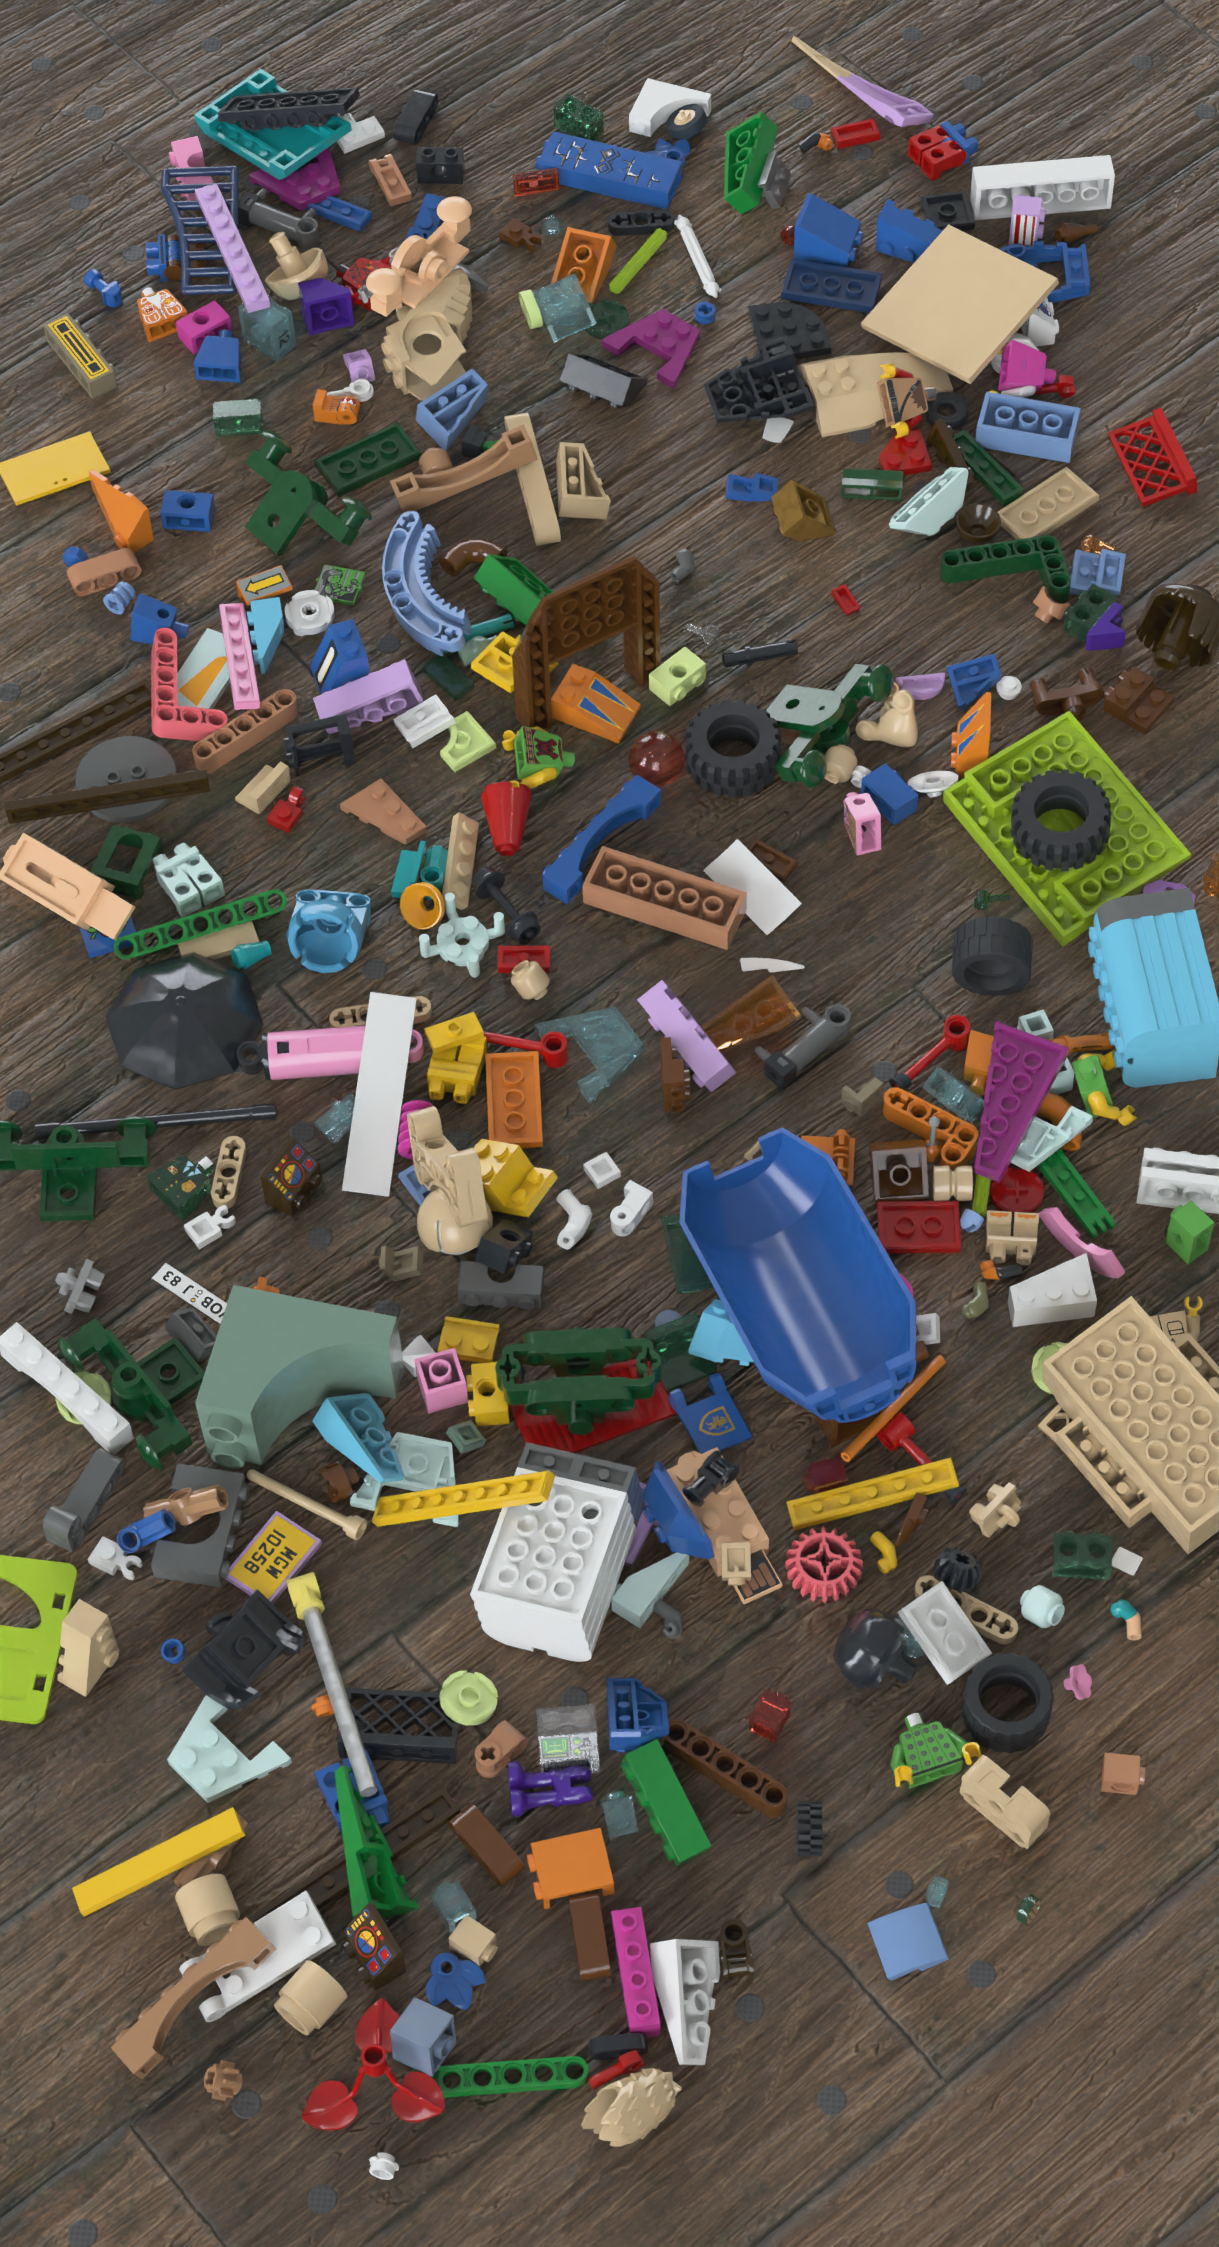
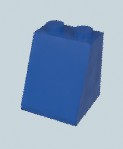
[794,193,864,268]

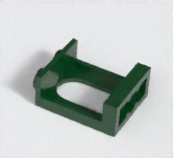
[90,825,163,900]

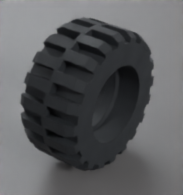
[685,700,781,798]
[1011,769,1111,872]

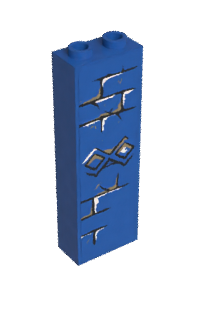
[535,131,682,210]

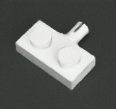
[336,113,385,154]

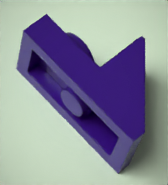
[1085,602,1126,651]

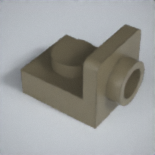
[841,1077,883,1117]

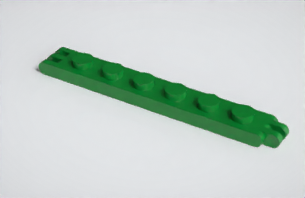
[1035,1116,1116,1239]

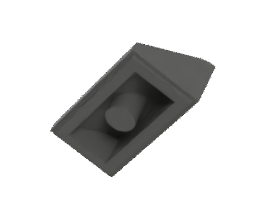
[165,1307,217,1364]

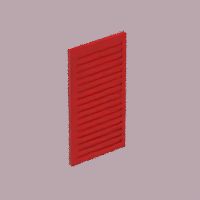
[508,1359,677,1453]

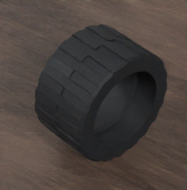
[952,916,1033,996]
[962,1653,1054,1753]

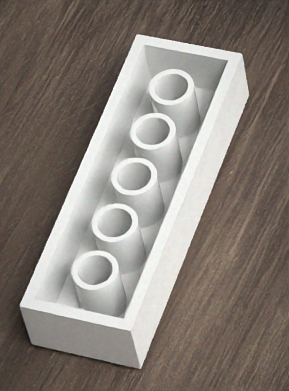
[970,155,1115,220]

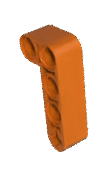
[883,1088,978,1171]

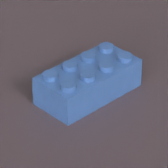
[975,392,1081,463]

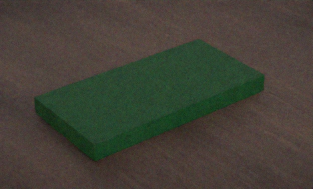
[315,422,422,497]

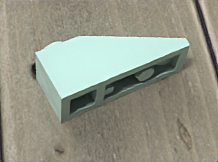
[611,1552,689,1628]

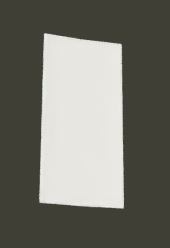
[703,839,802,935]

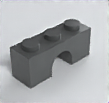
[458,1261,544,1310]

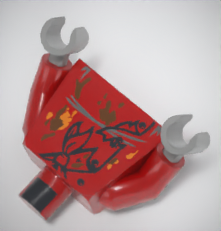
[336,247,399,312]

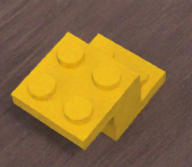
[471,631,558,693]
[474,1139,558,1218]

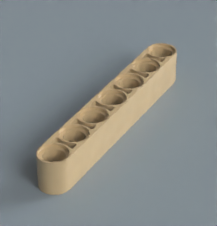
[504,412,561,546]

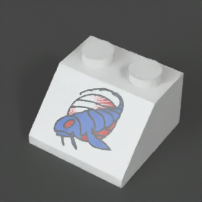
[1021,298,1059,346]

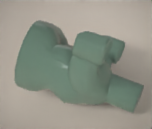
[458,635,497,667]

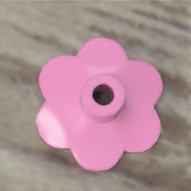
[1064,1664,1092,1700]

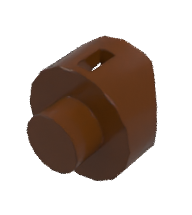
[318,1460,359,1504]

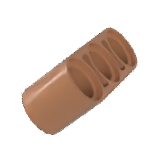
[67,548,142,596]

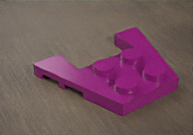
[249,147,341,211]
[602,309,700,389]

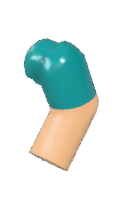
[1110,1599,1142,1640]

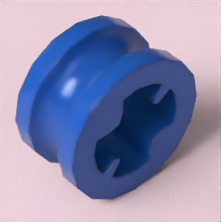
[694,302,716,324]

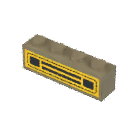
[44,313,117,399]

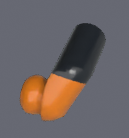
[798,132,833,153]
[980,1260,1022,1280]

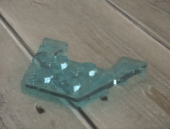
[535,1007,644,1104]

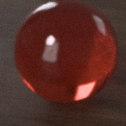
[628,731,685,786]

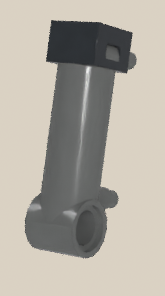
[238,188,320,250]
[755,1004,851,1090]

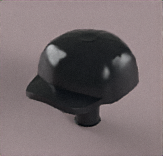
[833,1609,916,1689]

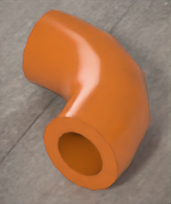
[1036,1092,1082,1151]

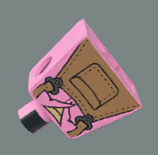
[844,792,881,856]

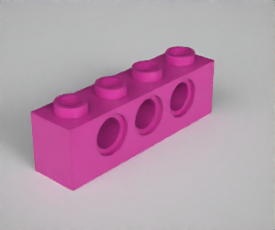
[611,1907,661,2037]

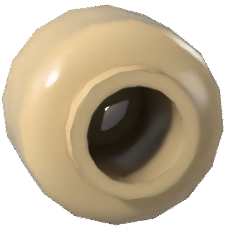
[825,745,858,784]
[511,960,550,1000]

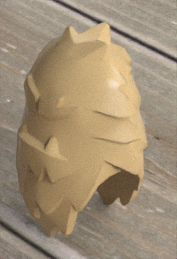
[581,2068,682,2147]

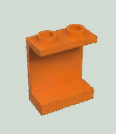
[527,1828,615,1909]

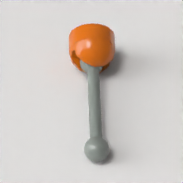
[924,1116,942,1162]

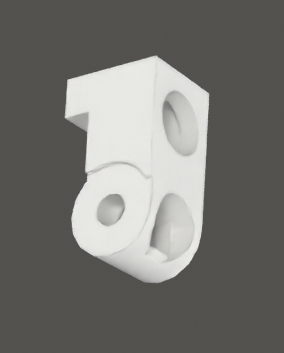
[610,1180,653,1236]

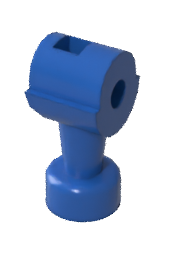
[84,269,122,307]

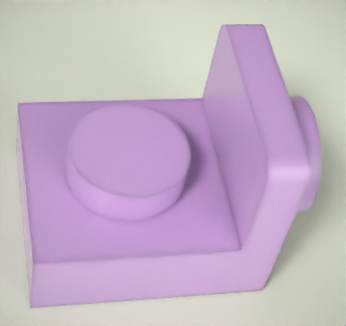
[343,349,375,383]

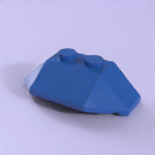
[642,1460,715,1559]
[607,1678,669,1753]

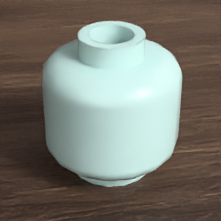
[1020,1585,1065,1628]

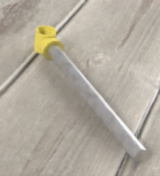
[286,1572,377,1797]

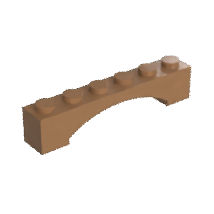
[390,424,538,513]
[111,1917,277,2079]

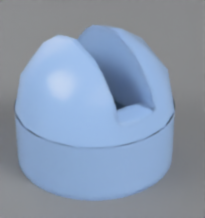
[960,1209,984,1232]

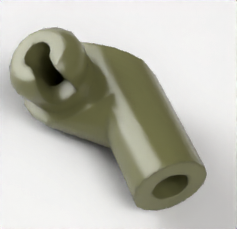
[961,1282,989,1318]

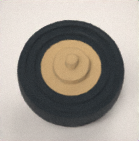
[666,104,707,140]

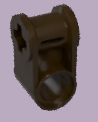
[720,1918,754,1981]

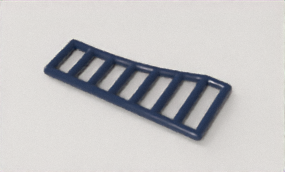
[161,166,239,295]

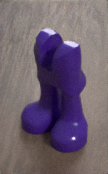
[508,1761,593,1817]

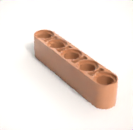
[192,689,298,774]

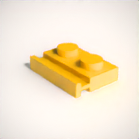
[437,1316,500,1363]

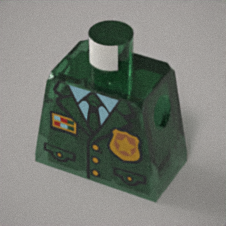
[147,1155,215,1221]

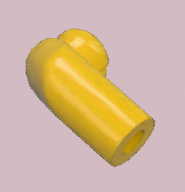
[870,1531,898,1574]

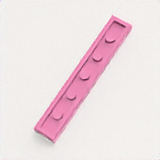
[219,603,260,710]

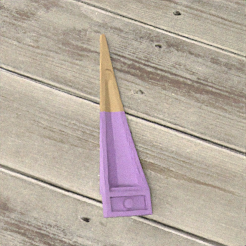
[791,36,934,127]

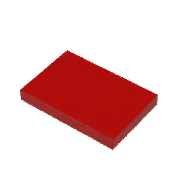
[877,1201,961,1254]

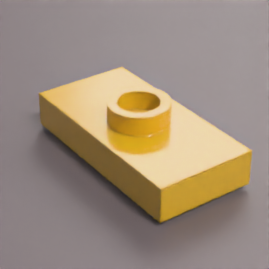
[424,1012,484,1054]

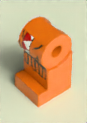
[313,389,361,425]

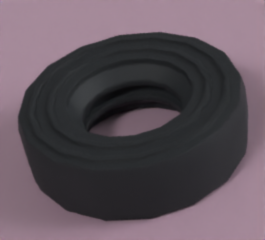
[925,392,968,430]

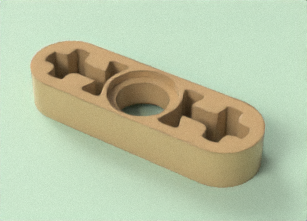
[211,1136,246,1209]

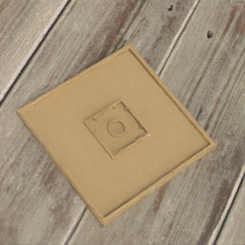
[861,225,1059,384]

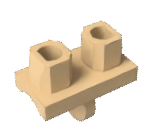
[970,1483,1021,1538]

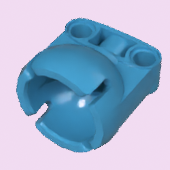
[287,890,371,973]

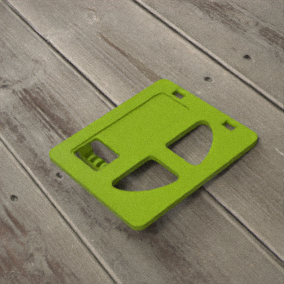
[0,1555,78,1724]

